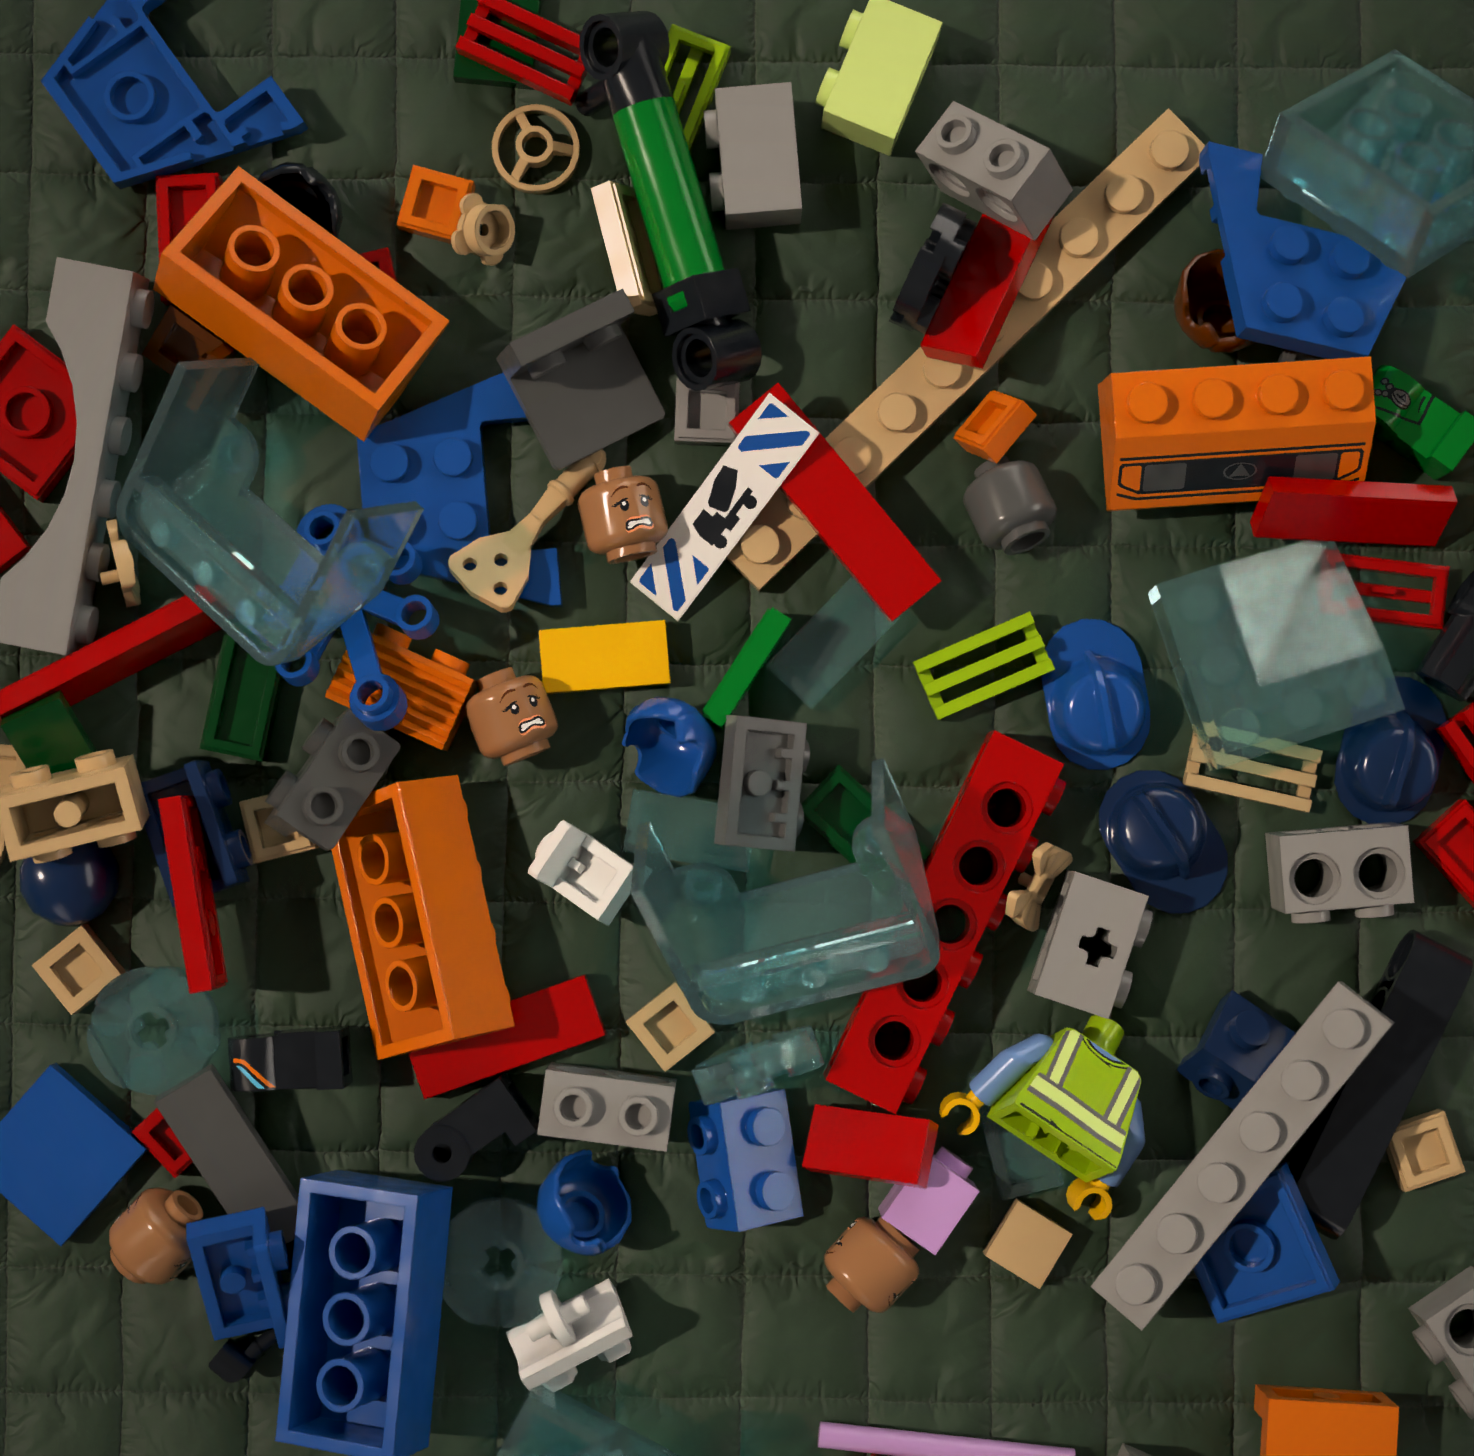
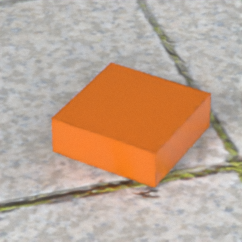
[396,165,476,244]
[953,390,1037,464]

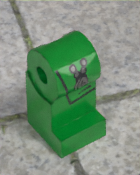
[1373,365,1474,481]

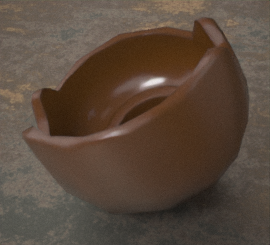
[1174,249,1255,353]

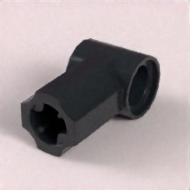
[1415,570,1474,702]

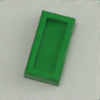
[702,607,791,730]

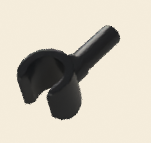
[208,1328,277,1383]

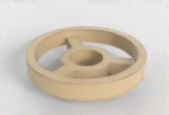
[492,104,580,194]

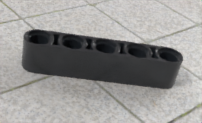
[1289,929,1473,1240]

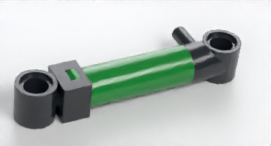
[575,11,762,391]

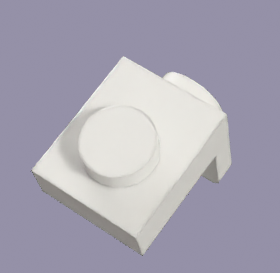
[528,820,644,926]

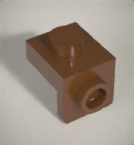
[142,303,239,409]

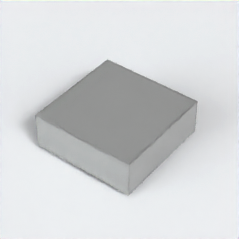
[674,378,740,446]

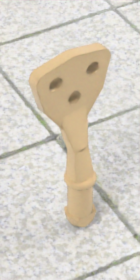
[448,449,606,613]

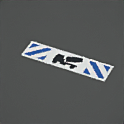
[630,393,819,621]

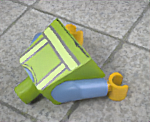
[939,1015,1145,1220]

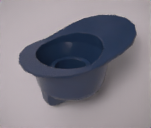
[1334,676,1447,824]
[1099,770,1228,913]

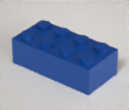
[275,1170,453,1456]

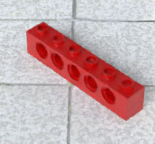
[823,730,1067,1114]

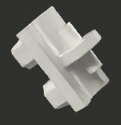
[506,1278,633,1393]

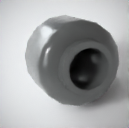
[963,456,1057,555]

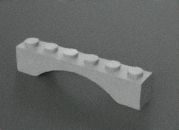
[0,257,155,656]
[1090,981,1394,1331]

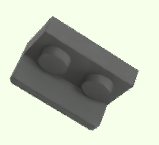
[714,715,810,852]

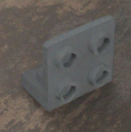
[496,288,665,471]

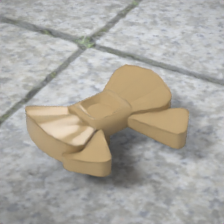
[100,519,141,607]
[1005,842,1073,932]

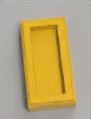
[538,620,671,694]

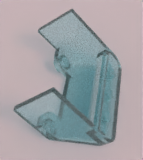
[116,357,424,666]
[630,758,940,1025]

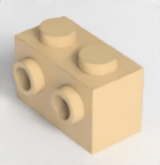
[0,749,150,864]

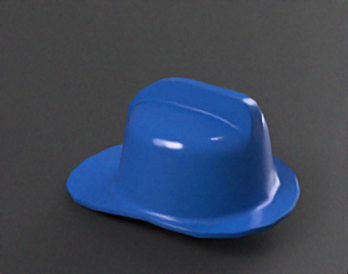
[1041,619,1150,770]

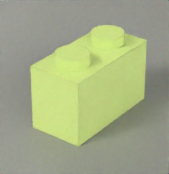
[815,0,943,156]

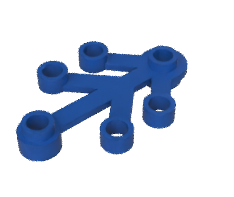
[259,504,440,731]

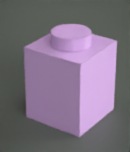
[878,1146,980,1255]

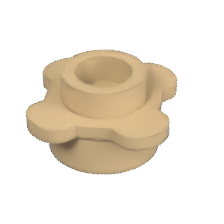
[451,193,515,266]

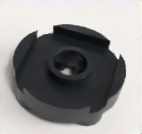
[889,203,977,334]

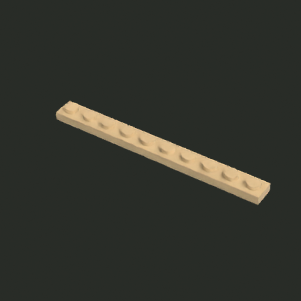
[726,108,1205,592]

